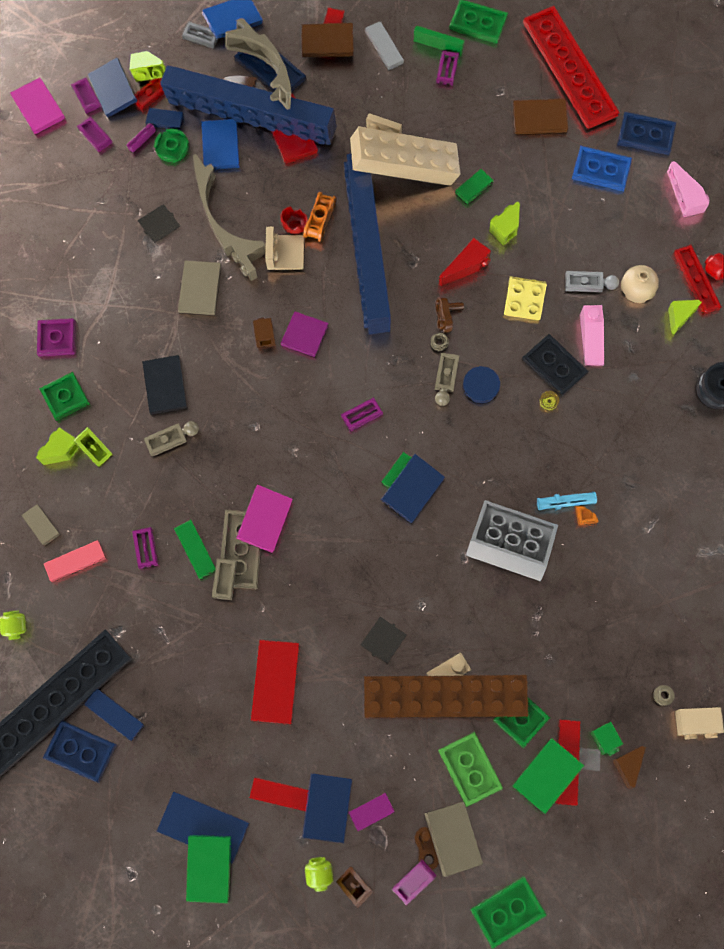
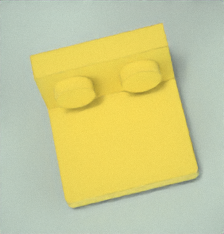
[504,276,547,320]

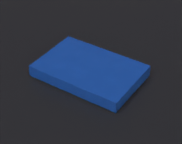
[202,0,263,39]
[201,119,240,170]
[572,146,632,191]

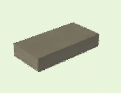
[21,504,60,546]
[212,558,237,600]

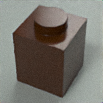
[253,317,276,348]

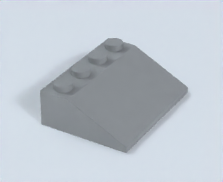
[466,500,558,581]

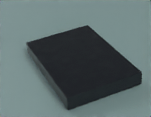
[522,334,589,397]
[142,355,187,415]

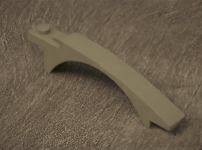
[225,18,291,109]
[193,154,266,281]

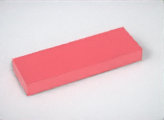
[44,540,106,582]

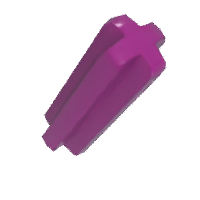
[126,123,156,152]

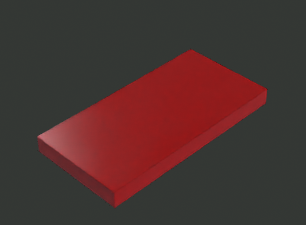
[271,93,318,164]
[251,640,299,724]

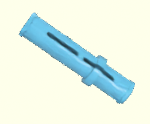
[537,491,597,510]

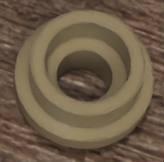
[430,333,449,351]
[653,685,674,706]

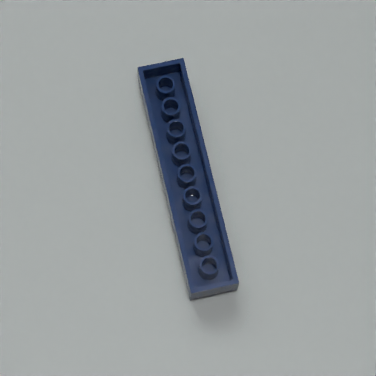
[160,65,337,145]
[344,154,391,334]

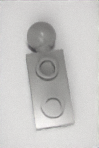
[565,271,619,292]

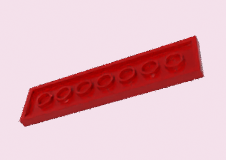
[523,6,620,130]

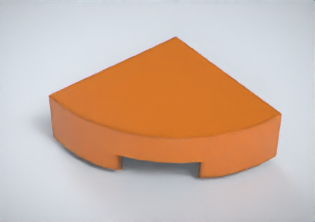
[575,506,599,526]

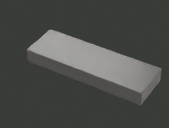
[365,21,404,70]

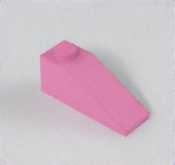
[667,161,709,217]
[580,305,604,366]

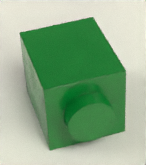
[590,722,623,756]

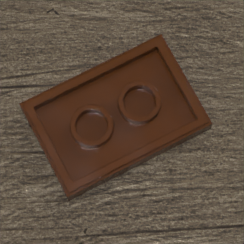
[302,23,354,57]
[513,99,568,134]

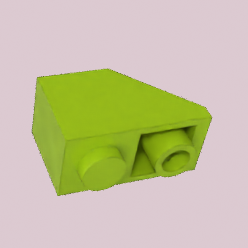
[130,51,166,82]
[489,201,520,246]
[36,428,79,465]

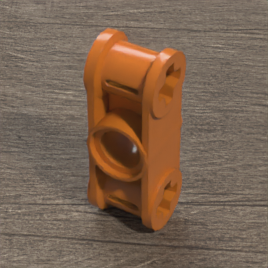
[303,192,337,242]

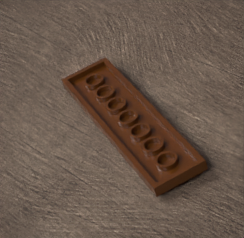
[364,675,528,718]

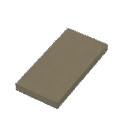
[221,510,261,589]

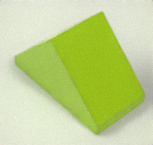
[668,300,702,335]
[74,427,112,467]

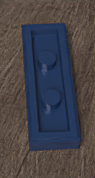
[84,689,144,741]

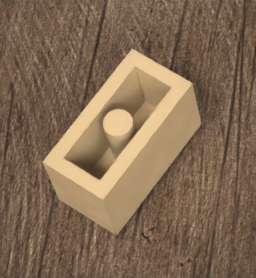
[675,707,724,739]

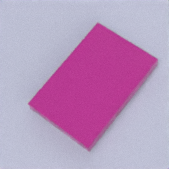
[10,77,65,134]
[236,485,293,553]

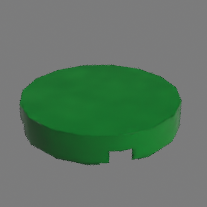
[154,129,190,162]

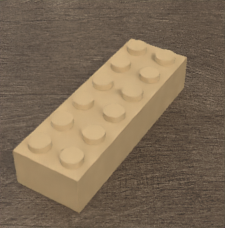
[350,126,460,186]

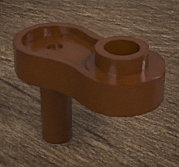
[435,298,464,333]
[415,827,439,870]

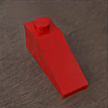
[439,238,491,286]

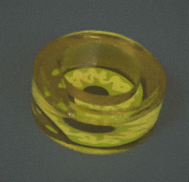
[540,391,559,411]

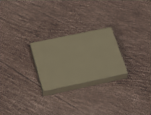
[178,261,221,315]
[425,802,483,877]

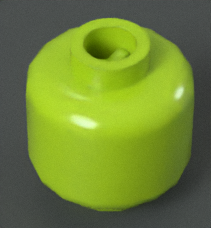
[0,610,27,640]
[305,857,333,892]

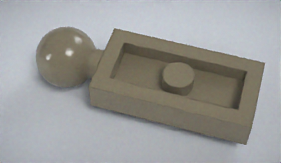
[435,353,459,406]
[144,421,199,457]

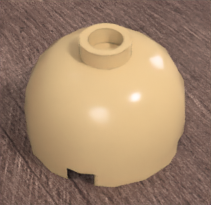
[621,265,659,303]

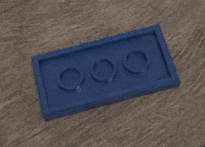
[234,52,306,92]
[156,792,249,864]

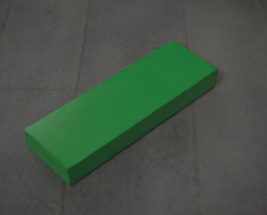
[414,26,465,56]
[174,520,216,580]

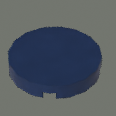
[463,366,500,403]

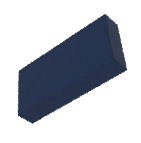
[145,108,184,130]

